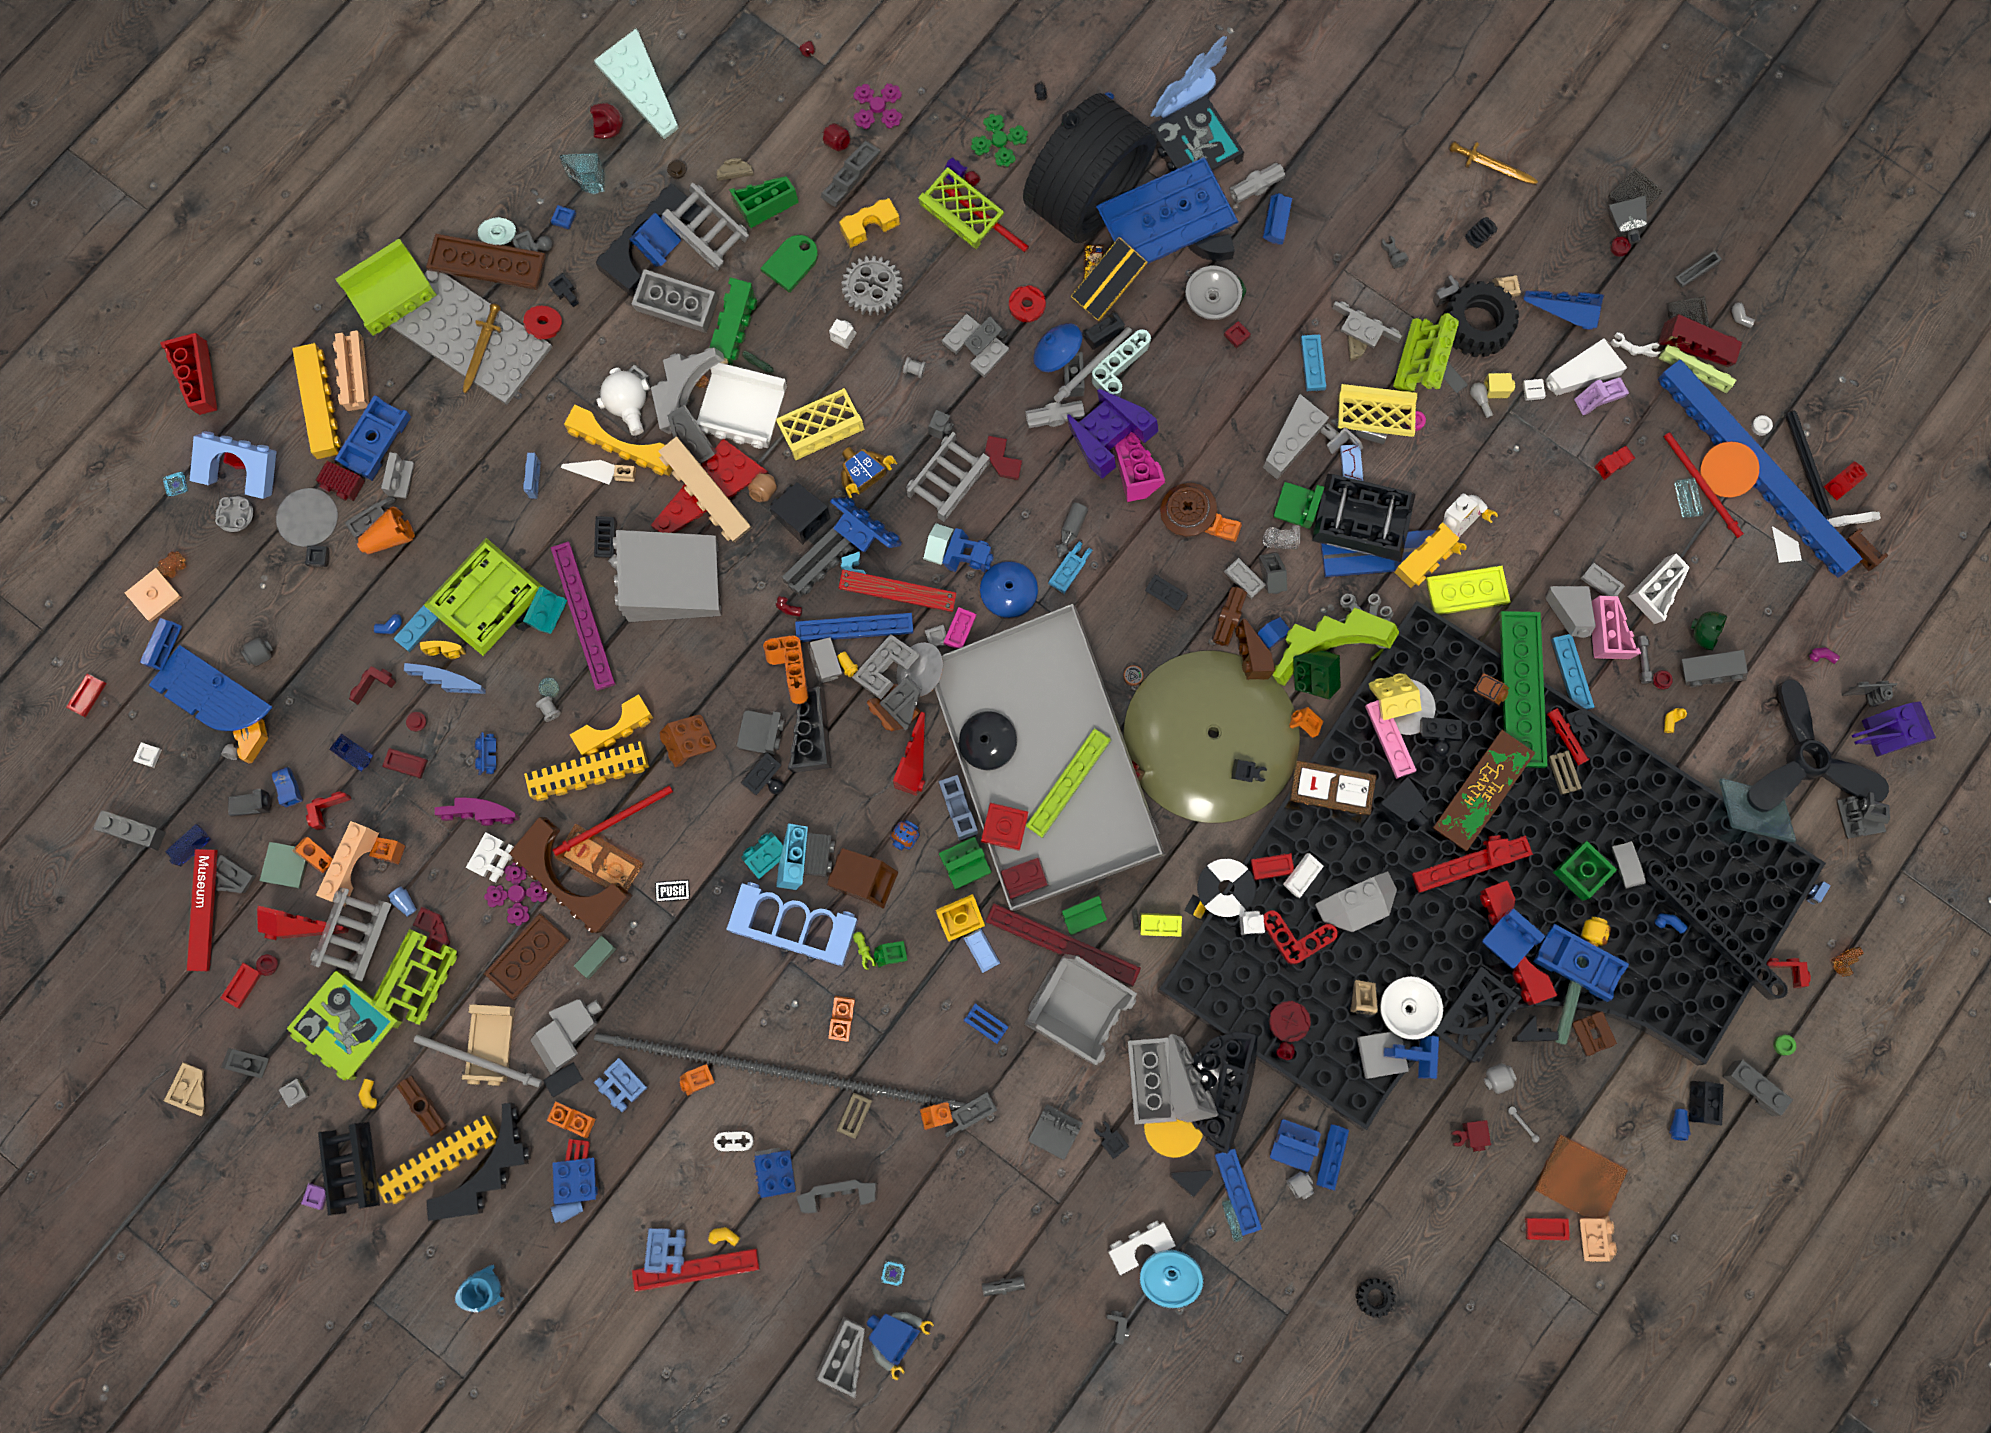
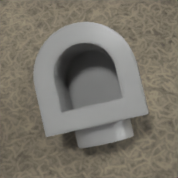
[1286,1171,1314,1199]

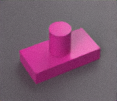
[944,607,977,649]

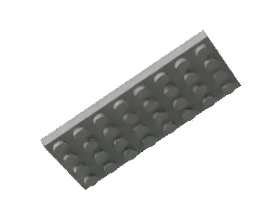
[389,270,552,405]

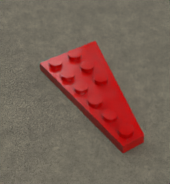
[651,439,769,533]

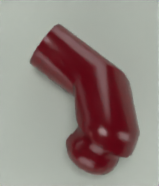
[776,596,802,617]

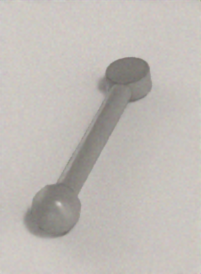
[1508,1107,1540,1143]

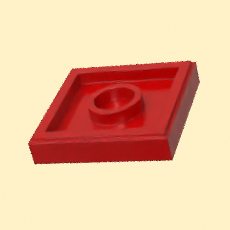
[981,803,1029,851]

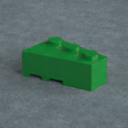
[729,176,799,229]

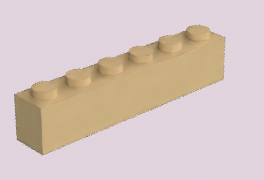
[659,437,752,542]

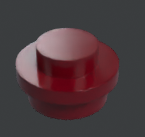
[1653,670,1673,690]
[406,712,426,732]

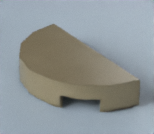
[717,158,754,181]
[1347,335,1367,362]

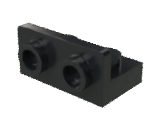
[1689,1081,1724,1126]

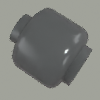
[241,637,273,666]

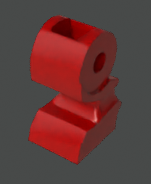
[1595,446,1635,481]

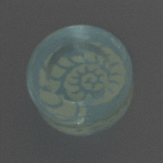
[539,678,560,698]

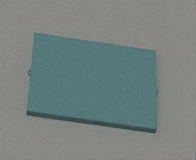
[1719,778,1796,843]

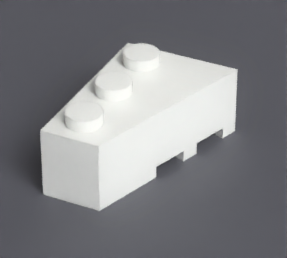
[1628,553,1690,624]

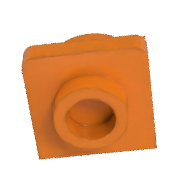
[1289,707,1323,738]
[680,1064,715,1096]
[920,1102,953,1130]

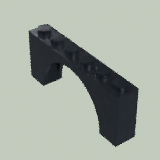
[596,184,707,297]

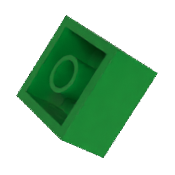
[1553,841,1617,901]

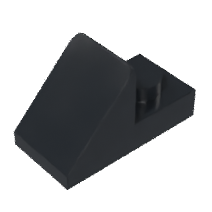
[1512,1015,1559,1042]

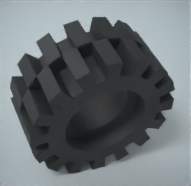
[1356,1278,1396,1318]

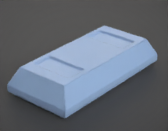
[964,928,1000,973]

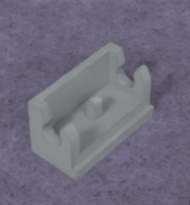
[808,637,842,684]

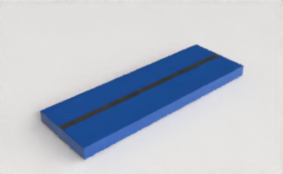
[1320,529,1440,577]

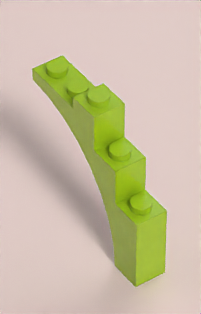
[1273,607,1399,686]

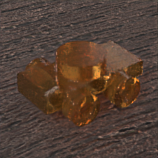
[156,551,186,578]

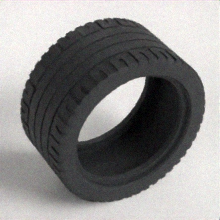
[1023,93,1157,243]

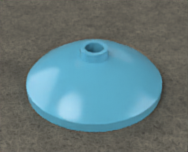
[1140,1250,1203,1308]

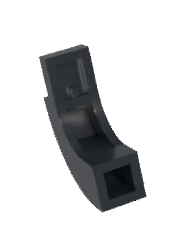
[1187,234,1235,261]

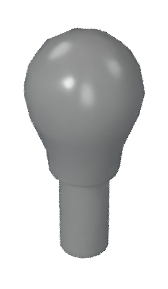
[1470,383,1493,418]

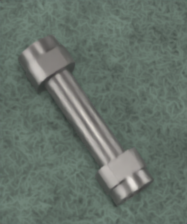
[1636,636,1654,684]

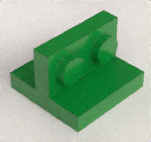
[939,837,992,890]

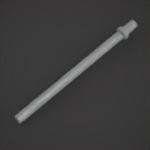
[1054,327,1132,402]
[414,1034,542,1088]

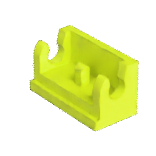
[1140,913,1182,936]

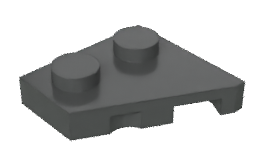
[880,676,922,730]
[215,855,256,893]

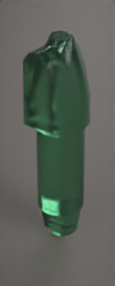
[742,351,774,373]

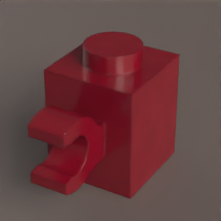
[1451,1120,1491,1152]

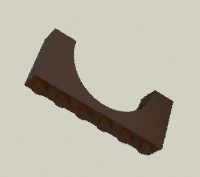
[509,817,633,933]

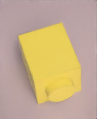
[1484,373,1515,398]

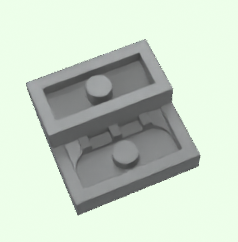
[1357,1032,1409,1079]

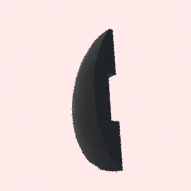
[1192,1032,1258,1154]

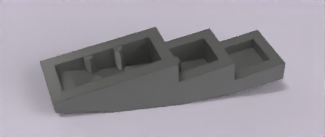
[821,141,881,207]

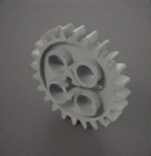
[842,256,903,316]

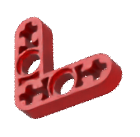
[1263,911,1338,964]

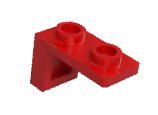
[1824,461,1868,501]
[306,792,351,830]
[1766,958,1811,988]

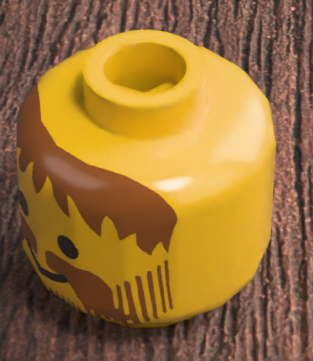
[1581,917,1611,947]

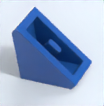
[1257,617,1290,650]

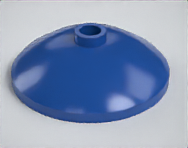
[1034,323,1082,372]
[980,562,1038,618]

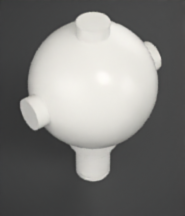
[597,368,650,435]

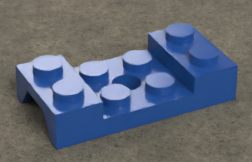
[335,395,411,481]
[1533,924,1629,1002]

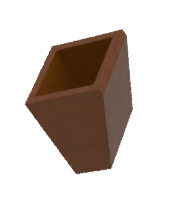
[827,848,898,909]

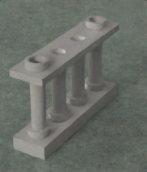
[661,183,749,271]
[906,432,990,522]
[310,887,391,981]

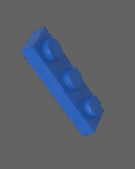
[1316,1124,1349,1191]

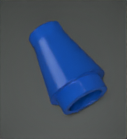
[1669,1109,1691,1141]

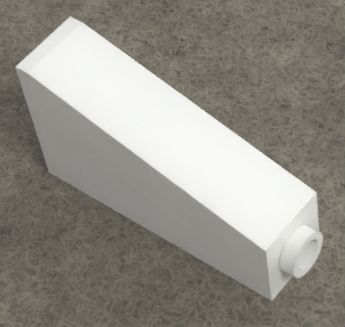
[1545,339,1627,396]

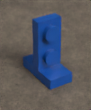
[1384,1036,1439,1079]

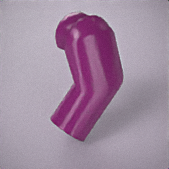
[1809,647,1840,664]

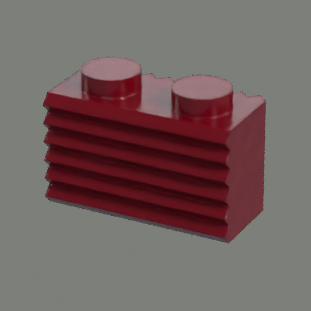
[315,461,365,501]

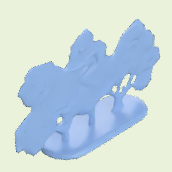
[1151,36,1227,118]

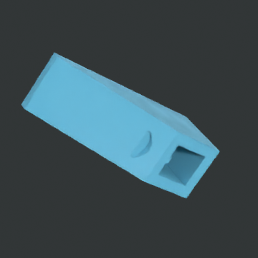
[777,824,808,890]

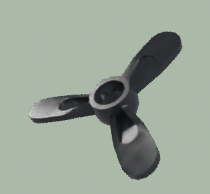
[1747,679,1889,812]

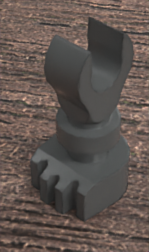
[1381,236,1409,269]

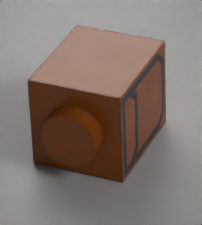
[1474,673,1509,705]

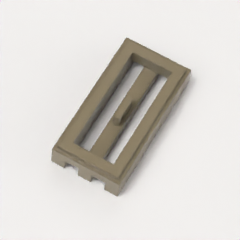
[1548,751,1582,795]
[837,1093,872,1139]

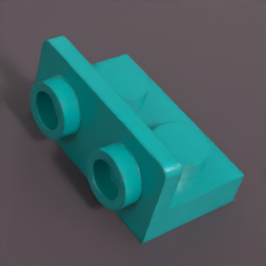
[523,587,567,634]
[741,832,783,879]

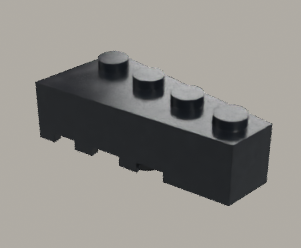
[788,687,832,773]

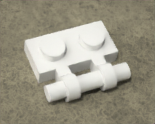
[466,832,514,883]

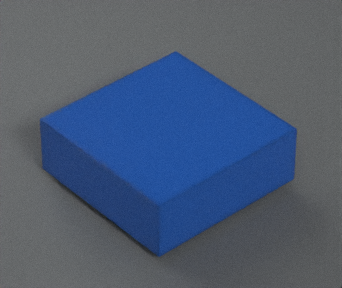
[551,205,576,230]

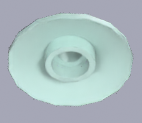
[478,218,516,245]

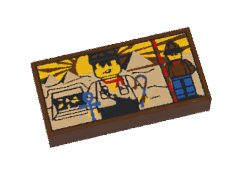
[1083,245,1103,281]

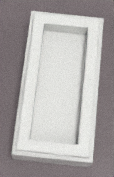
[1283,853,1324,898]

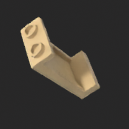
[462,1005,515,1086]

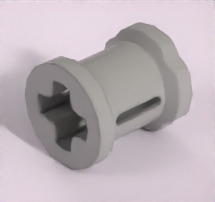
[903,357,926,378]
[536,696,561,722]

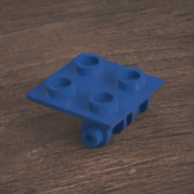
[753,1150,796,1198]
[553,1158,598,1205]

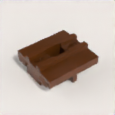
[1572,1011,1617,1056]

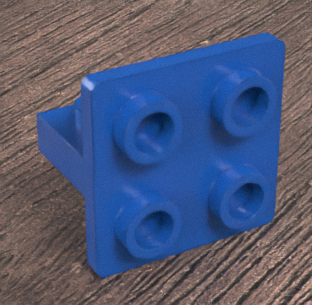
[1270,1119,1321,1172]

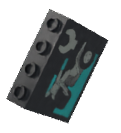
[1149,95,1244,172]

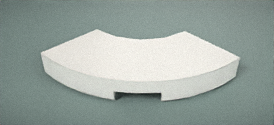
[1827,512,1881,527]

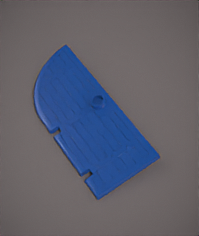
[149,645,273,731]

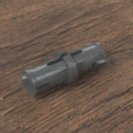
[982,1276,1025,1297]

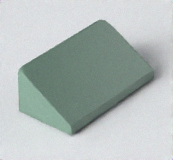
[574,936,616,979]

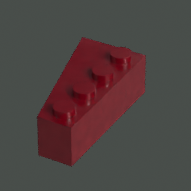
[1658,314,1743,367]

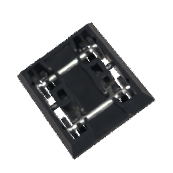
[1312,473,1416,562]

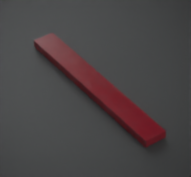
[986,904,1141,987]

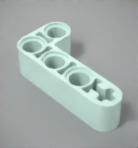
[1091,329,1151,397]

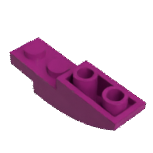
[435,798,519,826]

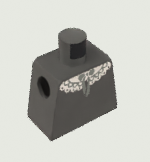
[1607,196,1647,244]

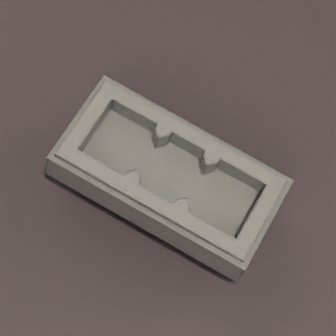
[1224,558,1265,599]
[1581,563,1625,596]

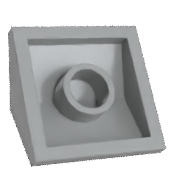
[530,1019,578,1075]

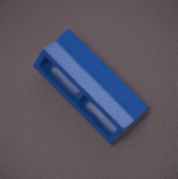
[1263,193,1292,245]
[140,618,182,671]

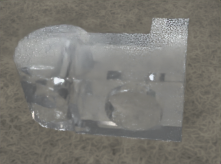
[1262,525,1300,549]

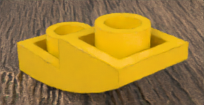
[420,641,466,659]

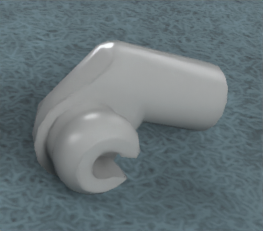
[1732,303,1755,328]

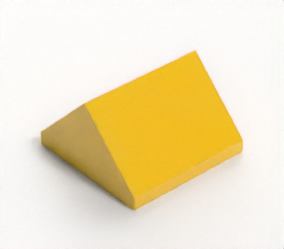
[936,894,985,942]

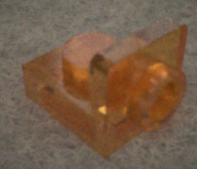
[1831,947,1864,977]

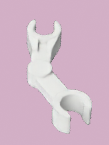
[1610,333,1660,357]

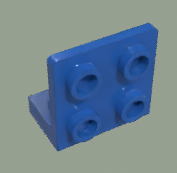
[629,213,681,267]
[1482,908,1545,968]

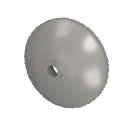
[1186,266,1242,320]

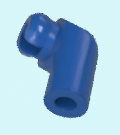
[1655,913,1687,933]

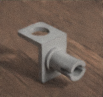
[1321,423,1363,454]

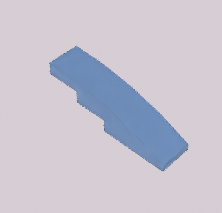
[404,663,486,694]

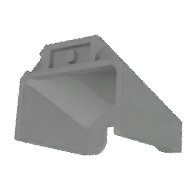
[1025,954,1137,1065]

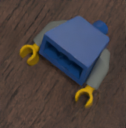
[867,1312,934,1380]

